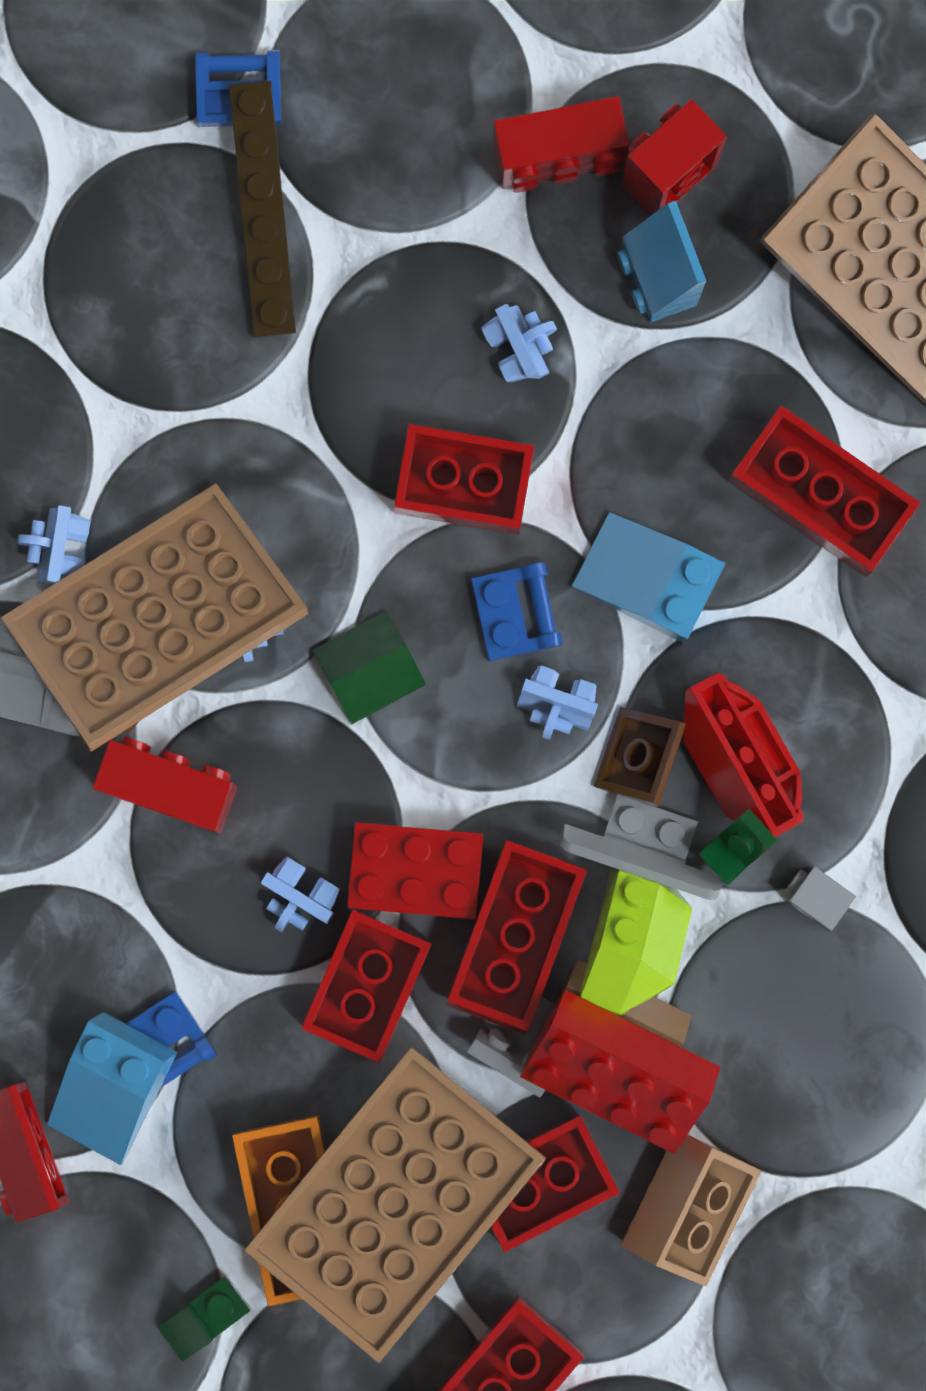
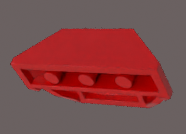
[683,672,803,837]

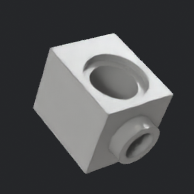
[786,866,856,931]

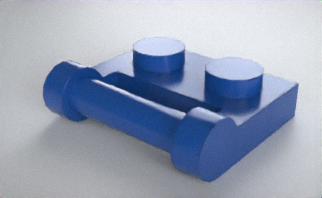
[196,50,282,127]
[471,562,564,662]
[126,991,218,1088]

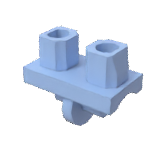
[482,304,557,382]
[17,505,90,585]
[517,665,598,741]
[261,857,340,933]

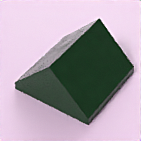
[312,611,426,725]

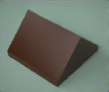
[593,707,686,807]

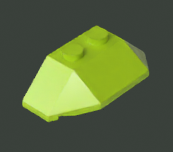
[579,867,693,1016]

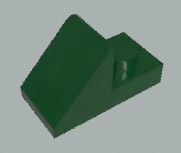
[699,809,778,885]
[157,1275,251,1362]

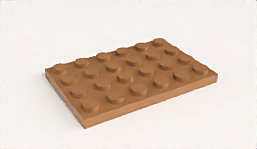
[759,114,926,405]
[1,484,308,752]
[244,1047,546,1363]

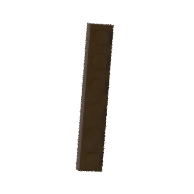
[229,80,297,338]

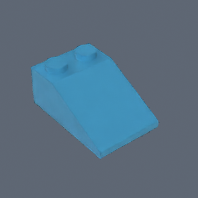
[617,201,706,323]
[572,512,726,643]
[47,1012,178,1165]

